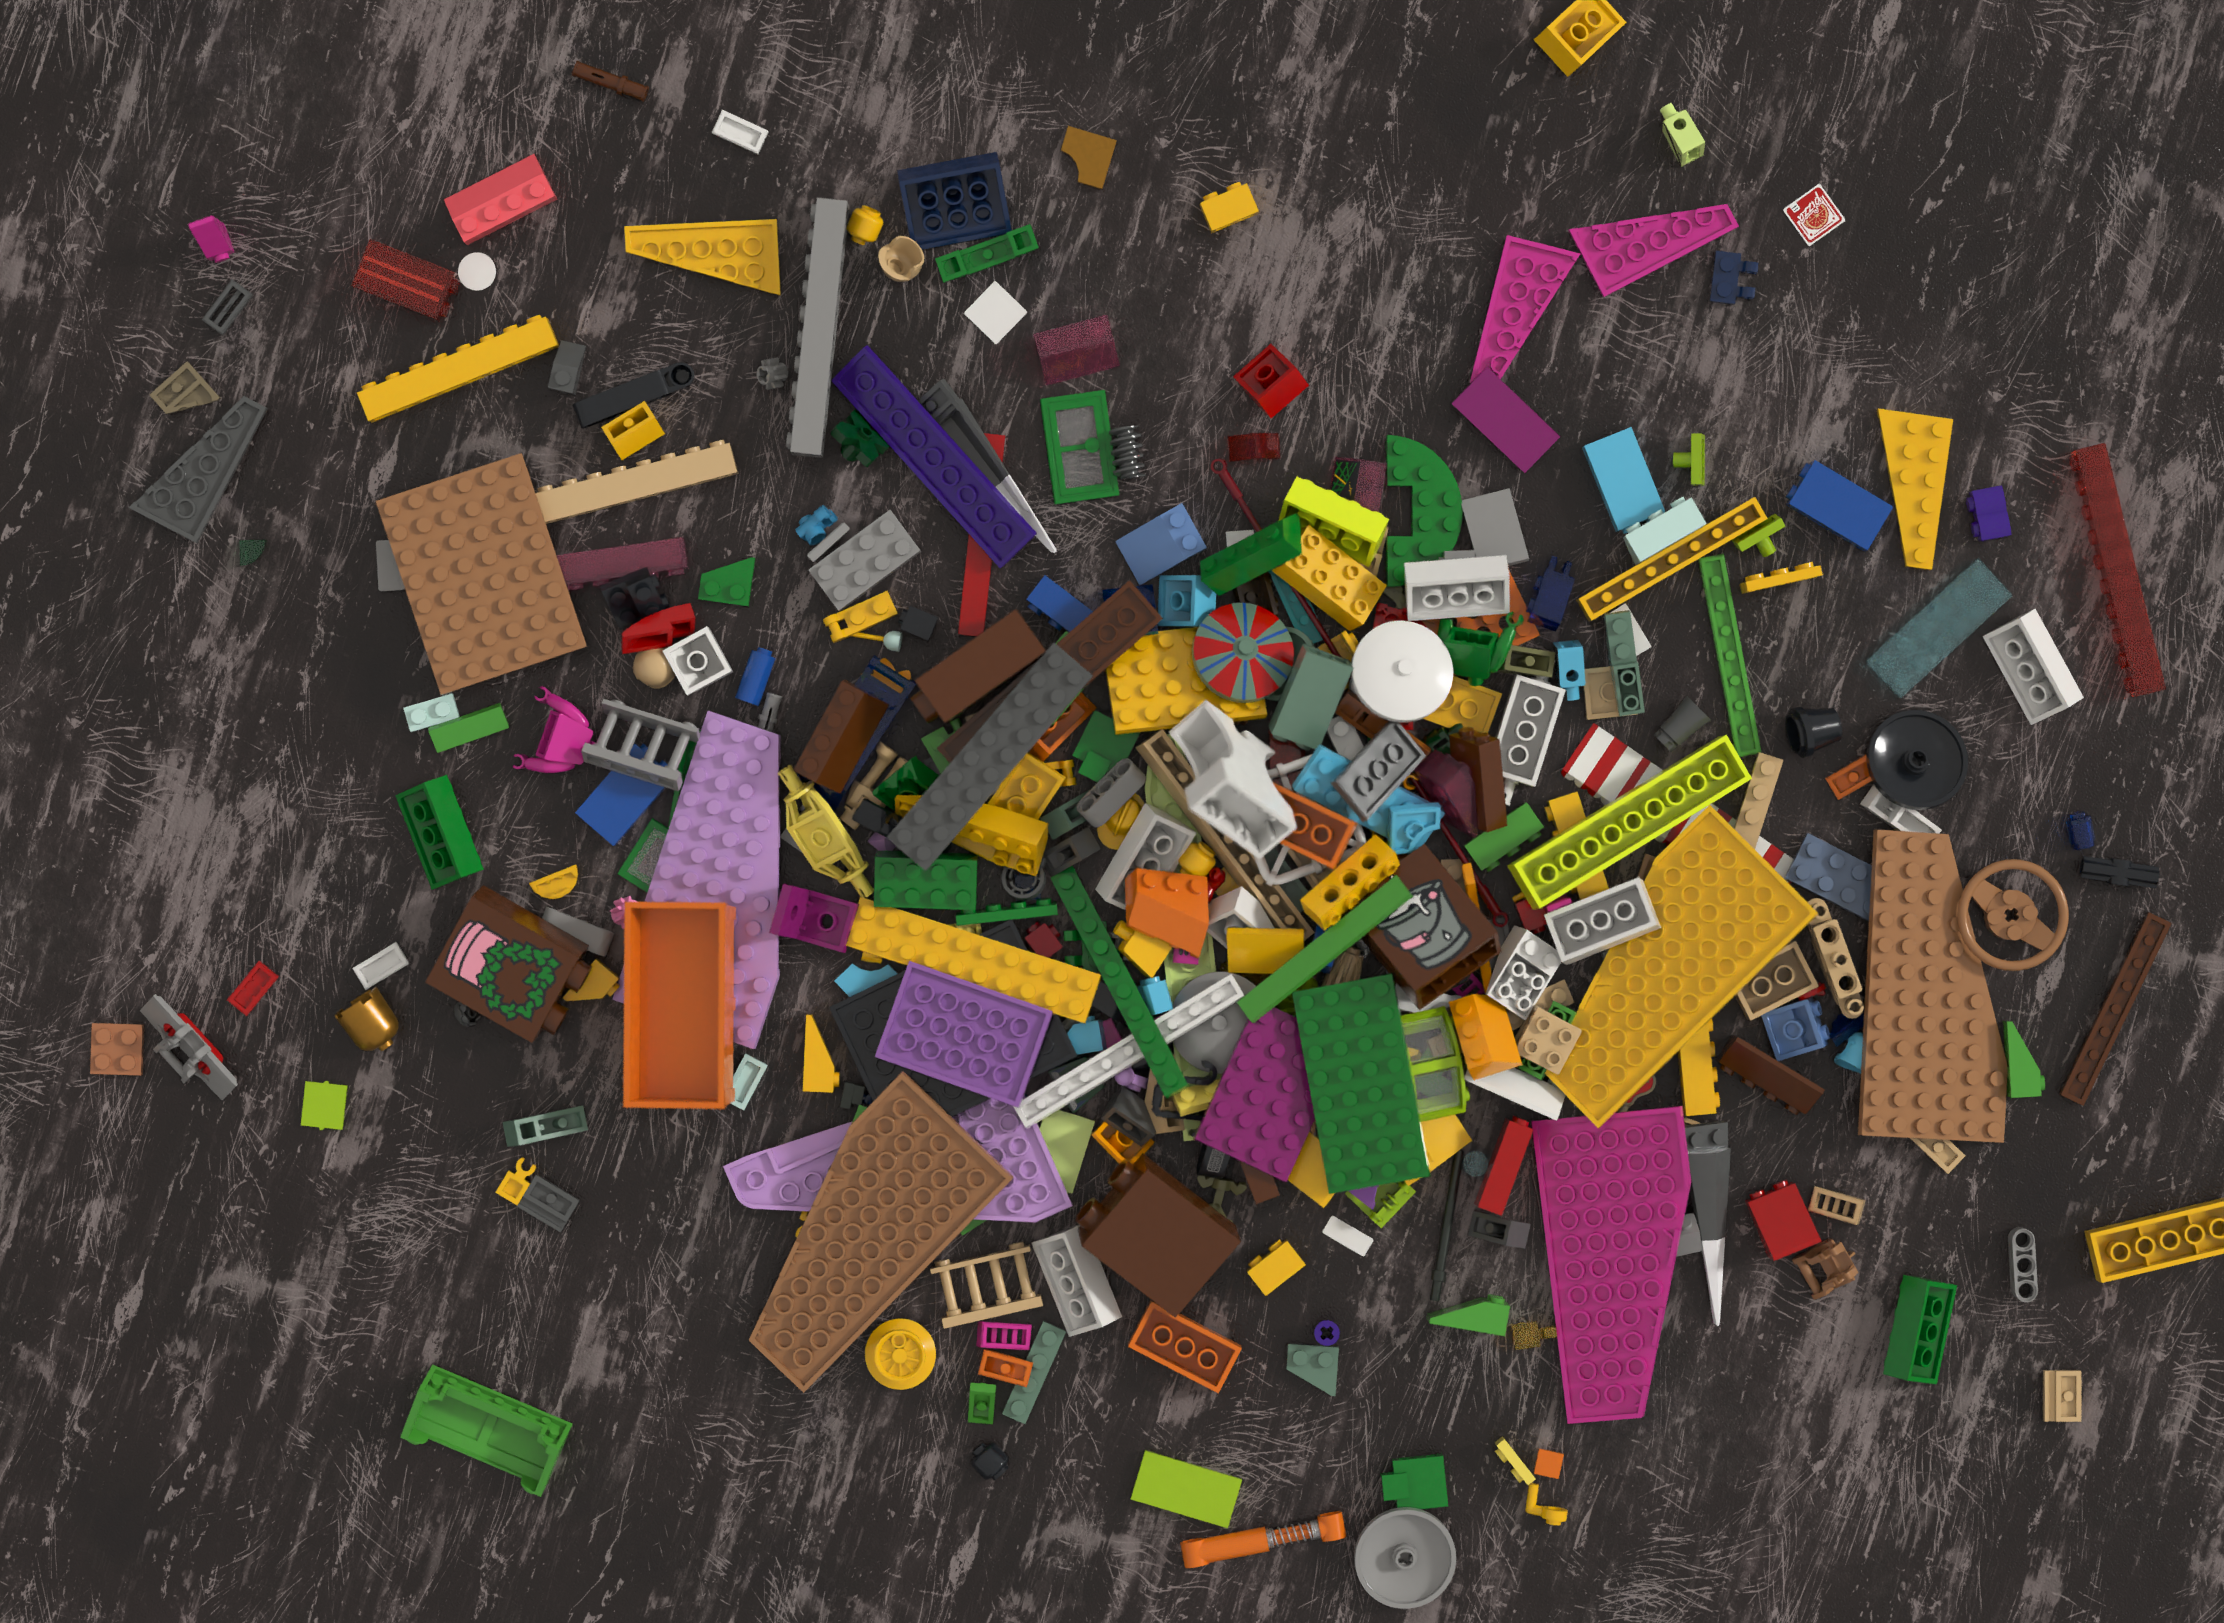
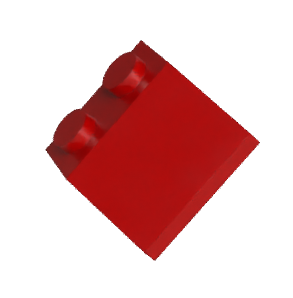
[1233,344,1309,418]

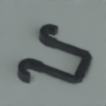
[1151,1060,1217,1137]

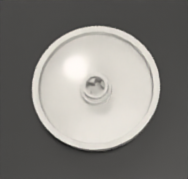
[1351,621,1453,723]

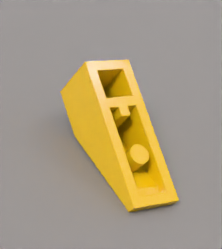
[803,1014,840,1093]

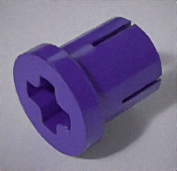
[1314,1320,1340,1346]

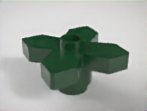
[830,409,890,467]

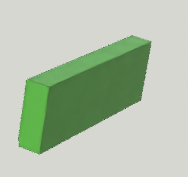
[428,703,509,753]

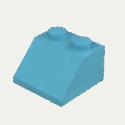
[1157,575,1216,628]

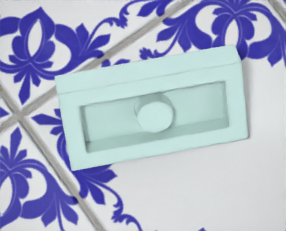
[403,694,460,732]

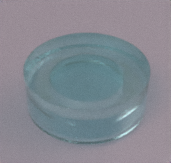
[1463,1151,1488,1177]

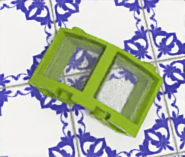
[1401,1006,1470,1122]

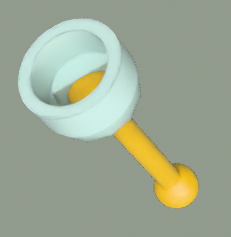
[842,628,903,652]

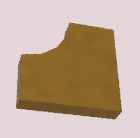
[1061,126,1117,190]

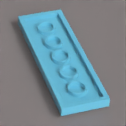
[1292,745,1445,850]

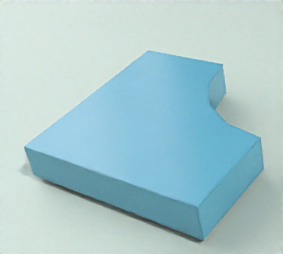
[1387,802,1441,854]
[835,963,898,997]

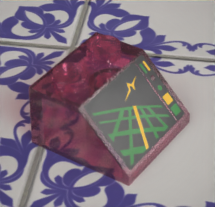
[1330,457,1387,512]

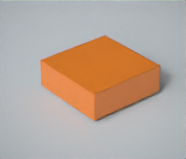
[1533,1448,1564,1479]

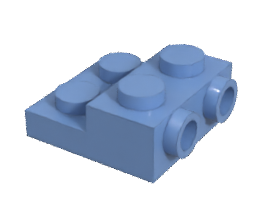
[1761,996,1831,1061]

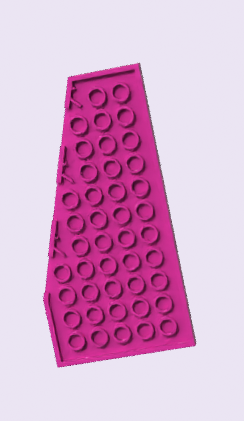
[1531,1106,1691,1424]

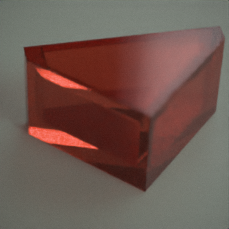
[1228,433,1280,462]

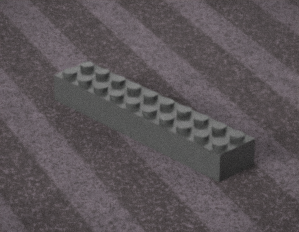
[887,643,1093,871]

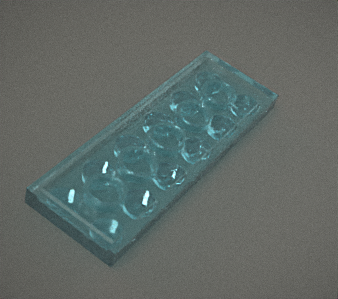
[1866,558,2013,698]

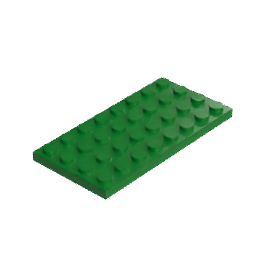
[1292,974,1431,1194]

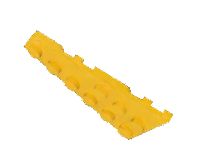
[624,219,781,296]
[1877,409,1953,570]

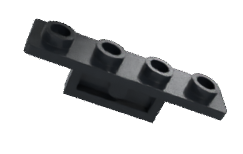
[852,798,952,853]

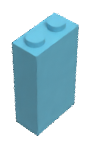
[1582,427,1665,534]

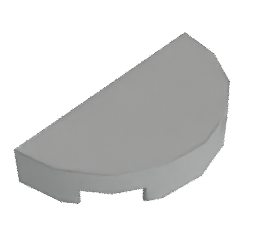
[808,523,850,563]

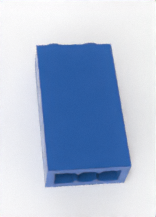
[1786,460,1893,552]
[575,743,668,846]

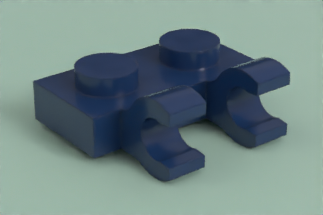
[1709,251,1759,305]

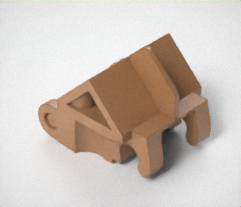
[1792,1238,1859,1300]

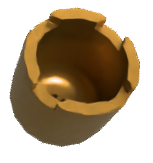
[334,987,399,1051]

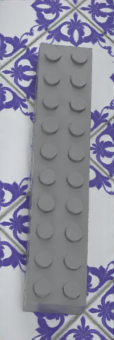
[786,198,850,458]

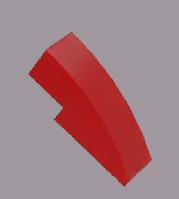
[621,603,695,654]

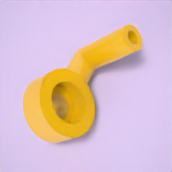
[1525,1483,1568,1525]

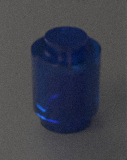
[2066,811,2096,850]

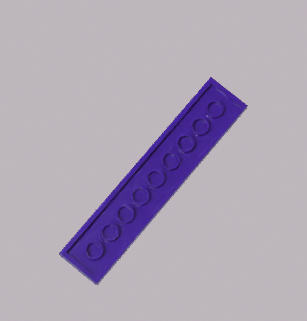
[831,345,1037,568]

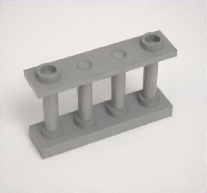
[581,699,700,791]

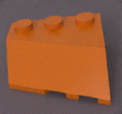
[1125,868,1209,959]

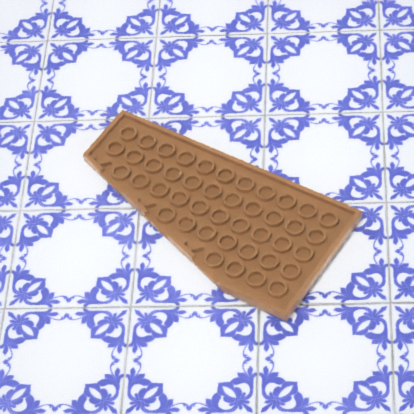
[1858,830,2008,1143]

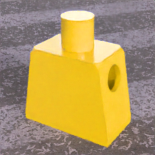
[1113,920,1172,978]

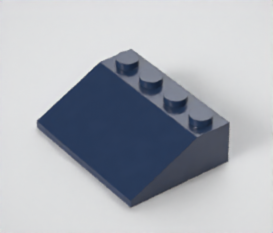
[897,152,1012,250]

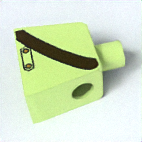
[1660,103,1705,167]

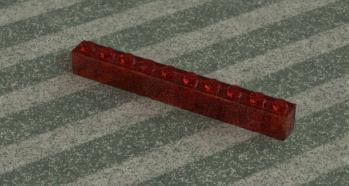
[2069,443,2166,697]

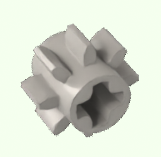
[757,357,788,390]

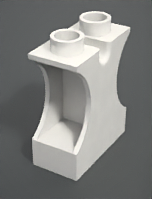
[1169,700,1297,859]

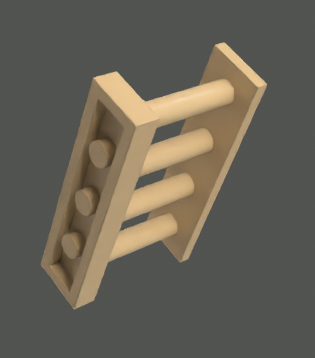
[930,1242,1043,1329]

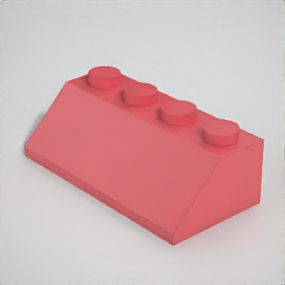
[444,154,557,245]

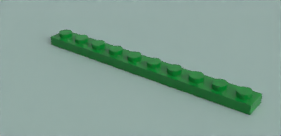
[1050,866,1189,1098]

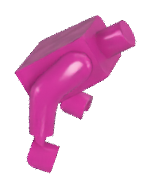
[513,686,596,773]

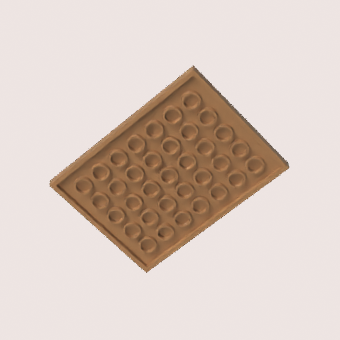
[376,453,587,695]

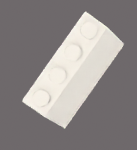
[1404,555,1510,621]
[1983,609,2084,725]
[1095,803,1196,910]
[1463,1064,1565,1121]
[1032,1225,1122,1337]

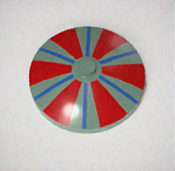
[1192,603,1294,703]

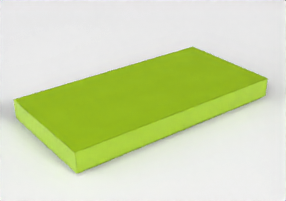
[1131,1450,1242,1528]

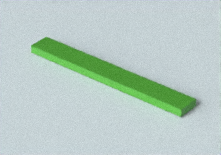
[1698,554,1762,757]
[1237,875,1413,1023]

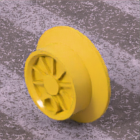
[865,1318,936,1390]

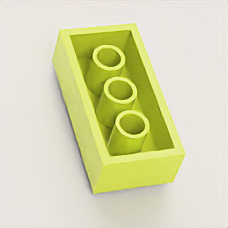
[1278,477,1389,567]

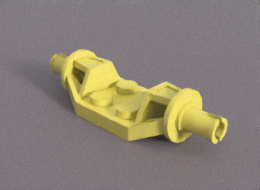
[777,765,874,898]

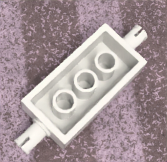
[1495,660,1566,806]

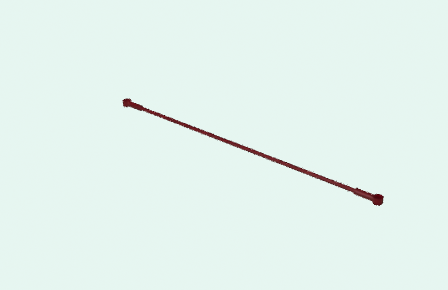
[1211,458,1509,927]

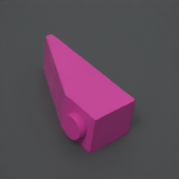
[188,215,235,263]

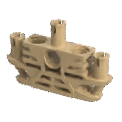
[1807,898,1864,1019]

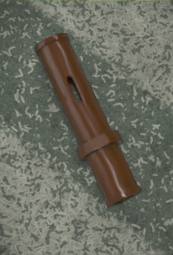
[572,61,649,102]

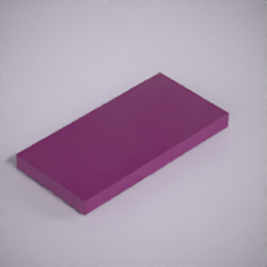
[1452,367,1560,473]

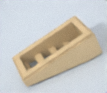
[1808,1186,1866,1225]

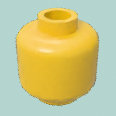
[846,205,883,245]
[1178,842,1216,877]

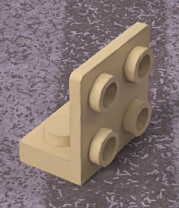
[1515,1004,1582,1074]

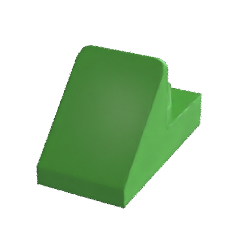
[968,1383,996,1424]

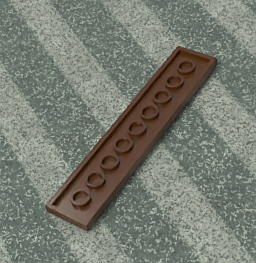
[937,580,1163,763]

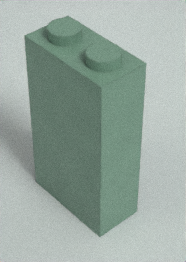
[1268,644,1353,750]

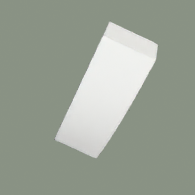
[1860,784,1942,834]

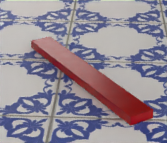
[958,433,1006,637]

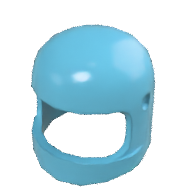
[1834,1032,1863,1074]

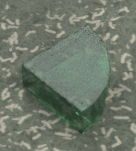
[239,540,266,566]

